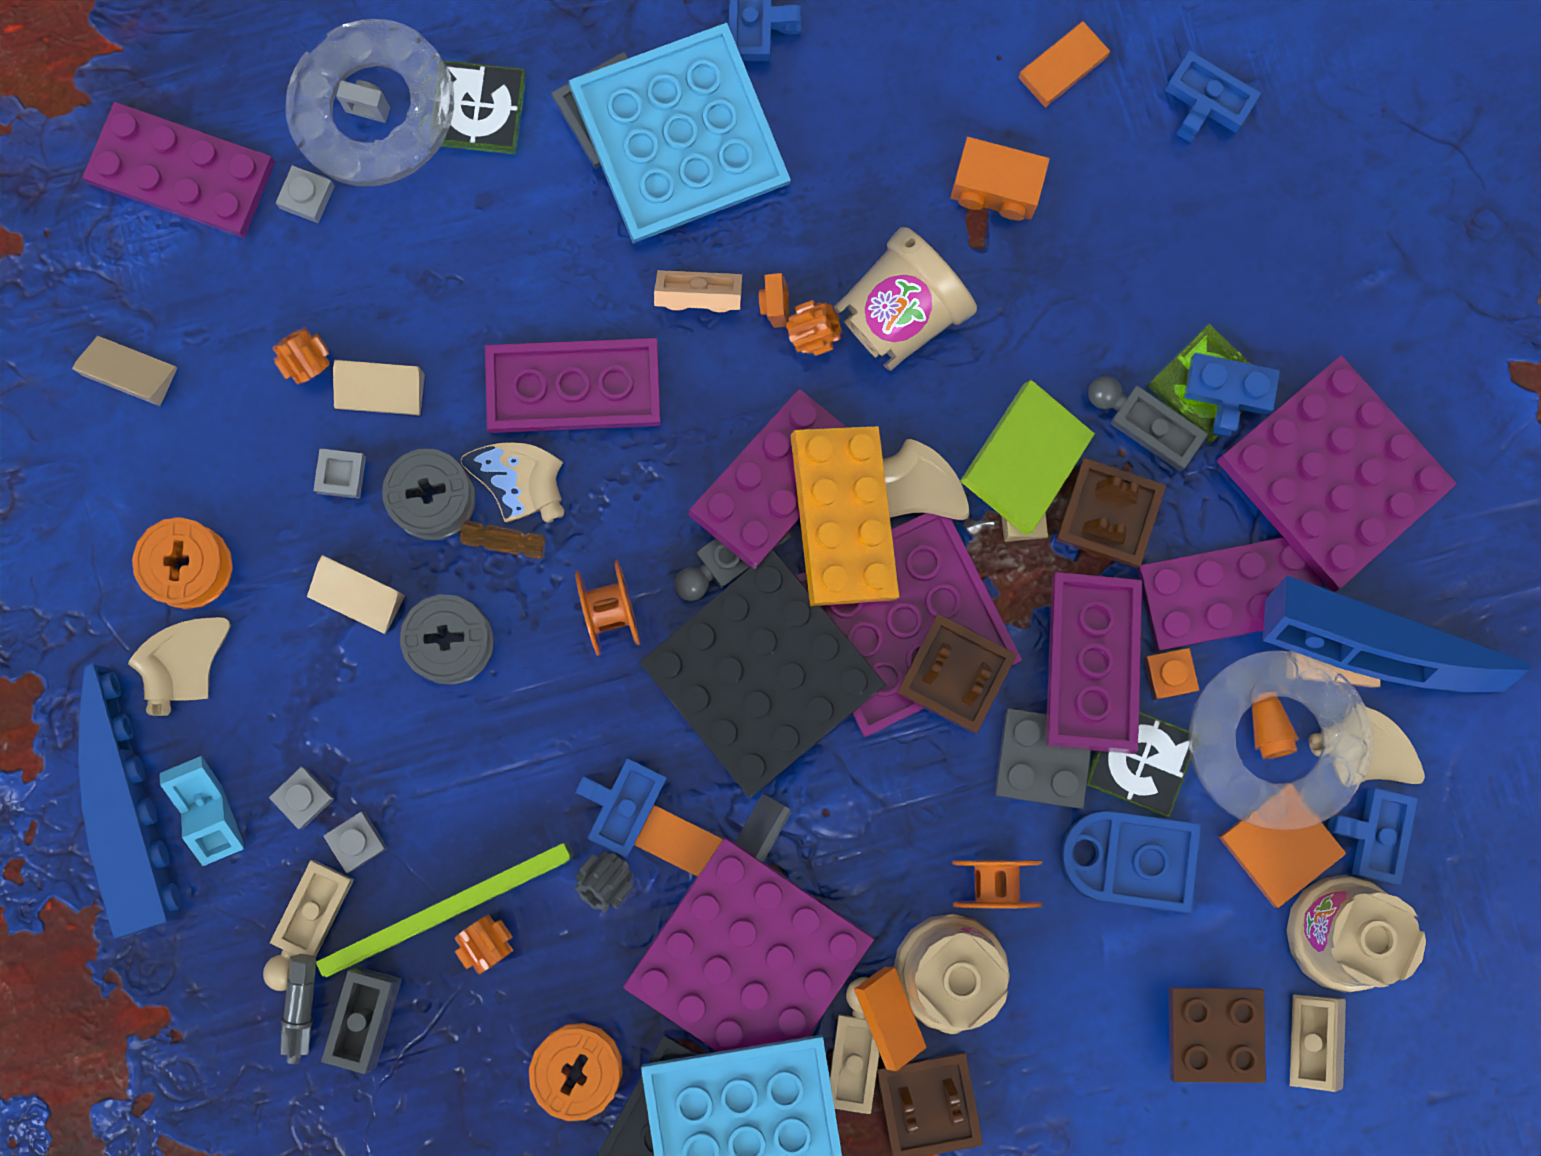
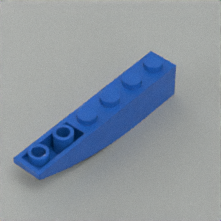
[1263,575,1530,692]
[78,664,182,939]

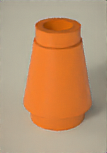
[1250,691,1299,759]

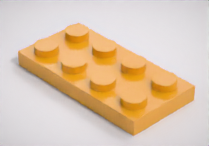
[791,426,899,606]

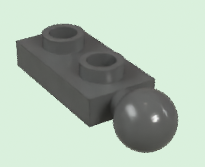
[1088,375,1208,472]
[674,533,792,601]

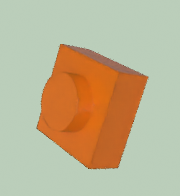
[759,273,790,328]
[1144,648,1200,700]

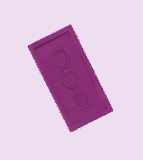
[82,102,275,238]
[485,338,661,433]
[688,389,847,569]
[1137,538,1322,652]
[1046,572,1142,754]

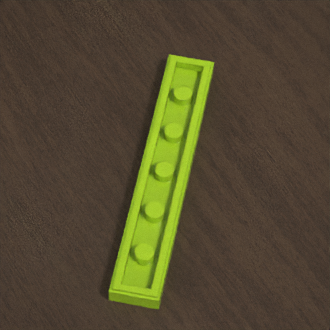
[316,842,574,977]

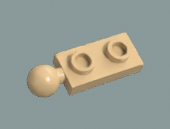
[263,860,354,991]
[829,977,879,1114]

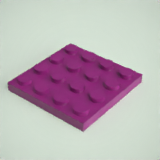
[1217,355,1457,592]
[796,513,1022,738]
[623,836,874,1052]

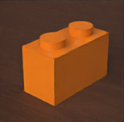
[950,136,1050,221]

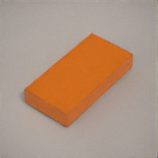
[1018,21,1110,108]
[634,805,722,876]
[854,966,927,1071]

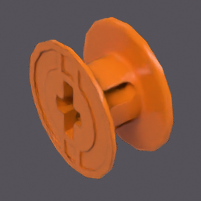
[132,517,233,610]
[575,560,640,656]
[952,860,1043,908]
[529,1023,623,1121]

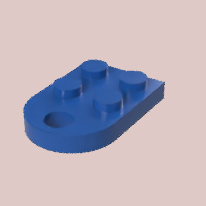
[1060,811,1201,914]

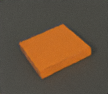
[1218,783,1346,908]

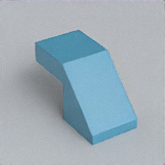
[160,756,244,866]

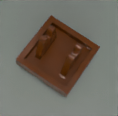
[1055,458,1166,568]
[896,614,1017,734]
[1169,986,1266,1083]
[877,1051,983,1156]

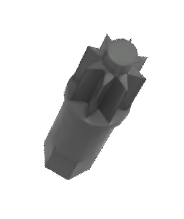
[280,954,316,1064]

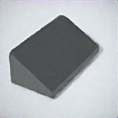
[735,795,791,862]

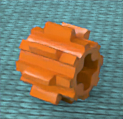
[786,300,842,356]
[272,327,330,384]
[454,914,513,975]

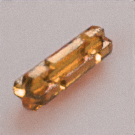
[460,520,546,559]

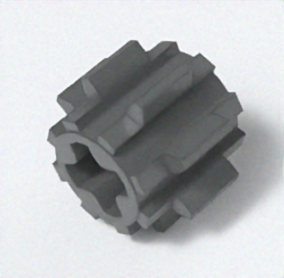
[575,851,634,912]

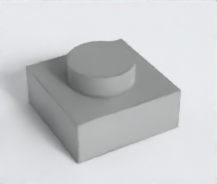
[336,80,390,123]
[276,165,335,223]
[313,449,366,499]
[269,766,335,829]
[324,811,388,873]

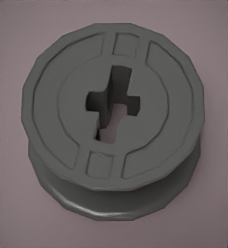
[382,449,476,540]
[399,594,494,685]

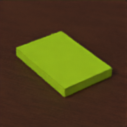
[960,380,1095,535]

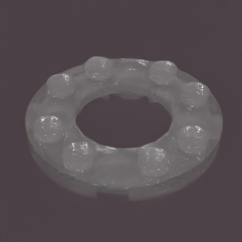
[285,19,454,187]
[1189,651,1373,830]

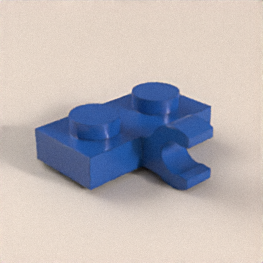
[729,0,801,61]
[1165,50,1261,143]
[1184,353,1280,437]
[575,758,667,858]
[1326,788,1418,885]

